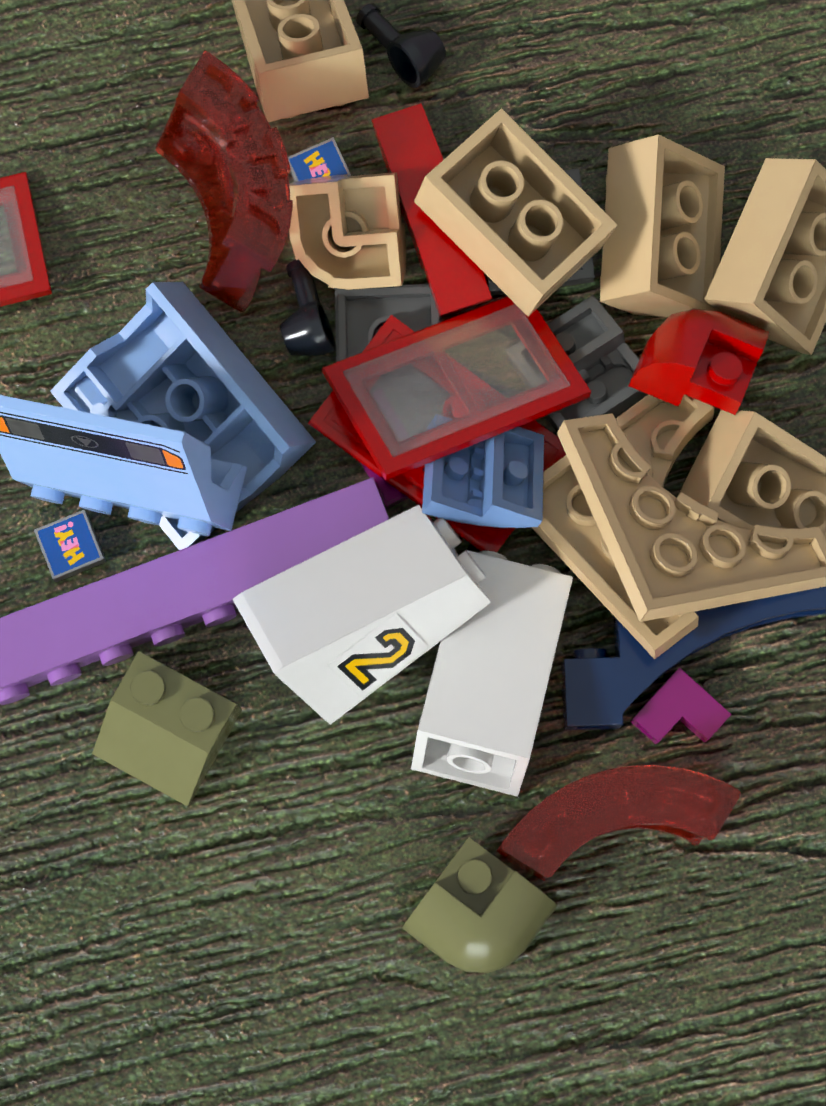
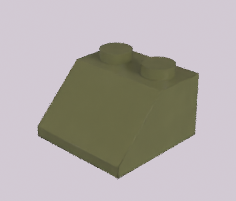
[92,651,242,807]

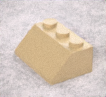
[600,134,725,317]
[704,158,826,355]

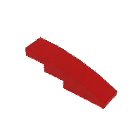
[371,103,492,317]

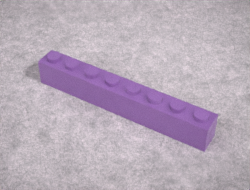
[0,477,389,705]

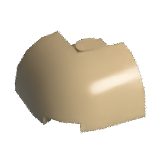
[284,172,406,290]

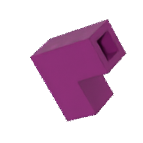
[630,668,732,745]

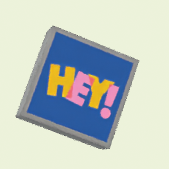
[285,137,351,182]
[34,510,106,582]

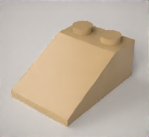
[232,0,369,123]
[677,410,826,538]

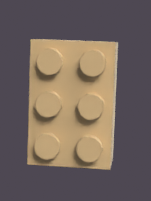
[414,108,617,317]

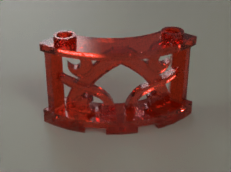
[155,50,293,312]
[496,765,741,881]

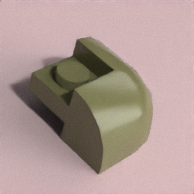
[402,837,558,973]

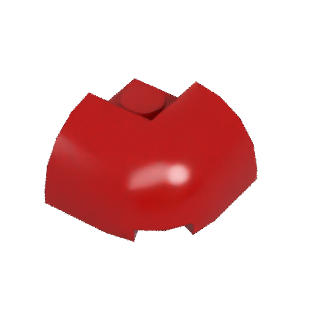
[628,308,769,415]

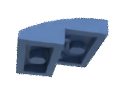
[422,415,544,528]

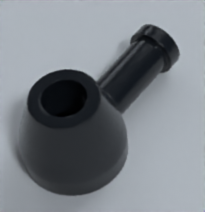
[356,3,446,88]
[280,259,336,356]

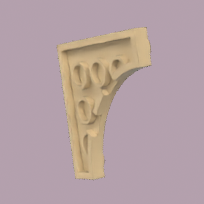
[531,394,714,659]
[557,413,826,622]

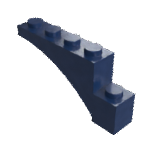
[561,586,826,731]

